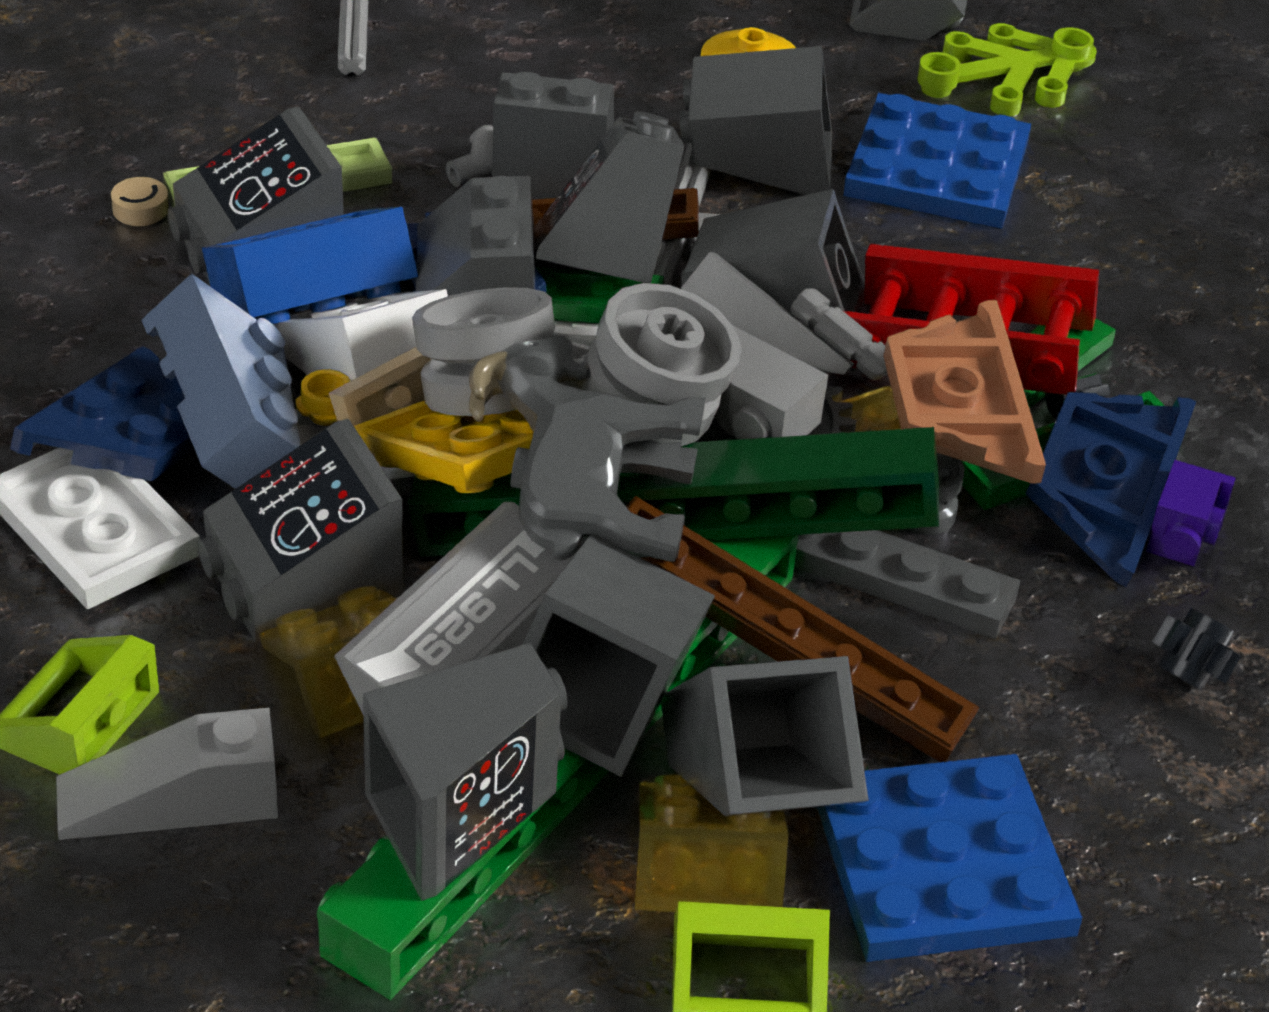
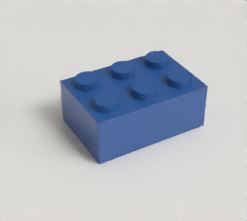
[202,207,418,324]

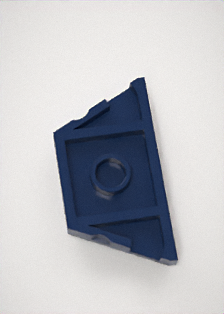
[10,346,195,481]
[1026,392,1197,587]

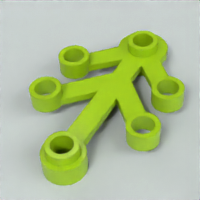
[917,23,1097,117]

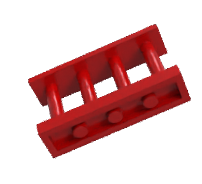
[843,244,1099,395]

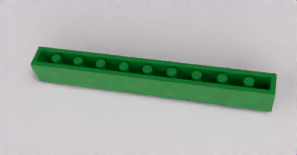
[317,535,798,1001]

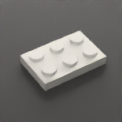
[0,448,200,610]

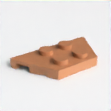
[883,300,1046,483]

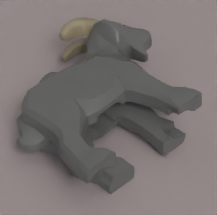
[469,336,706,562]

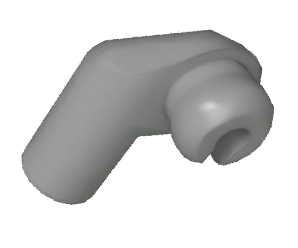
[446,125,493,187]

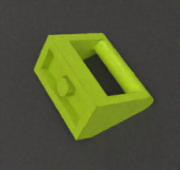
[0,635,159,775]
[672,901,830,1012]

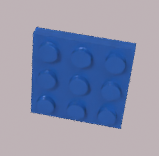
[843,93,1031,229]
[817,754,1082,962]

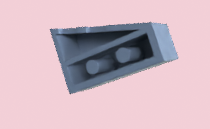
[141,273,301,489]

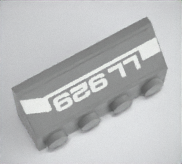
[334,502,577,716]

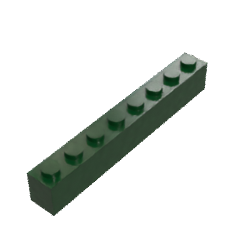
[407,427,939,557]

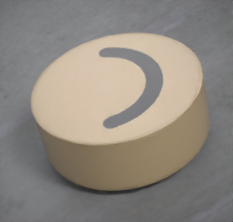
[111,177,169,226]

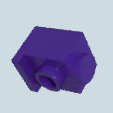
[1145,460,1236,566]

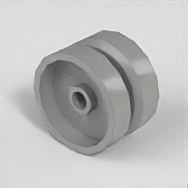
[577,283,742,446]
[412,287,563,416]

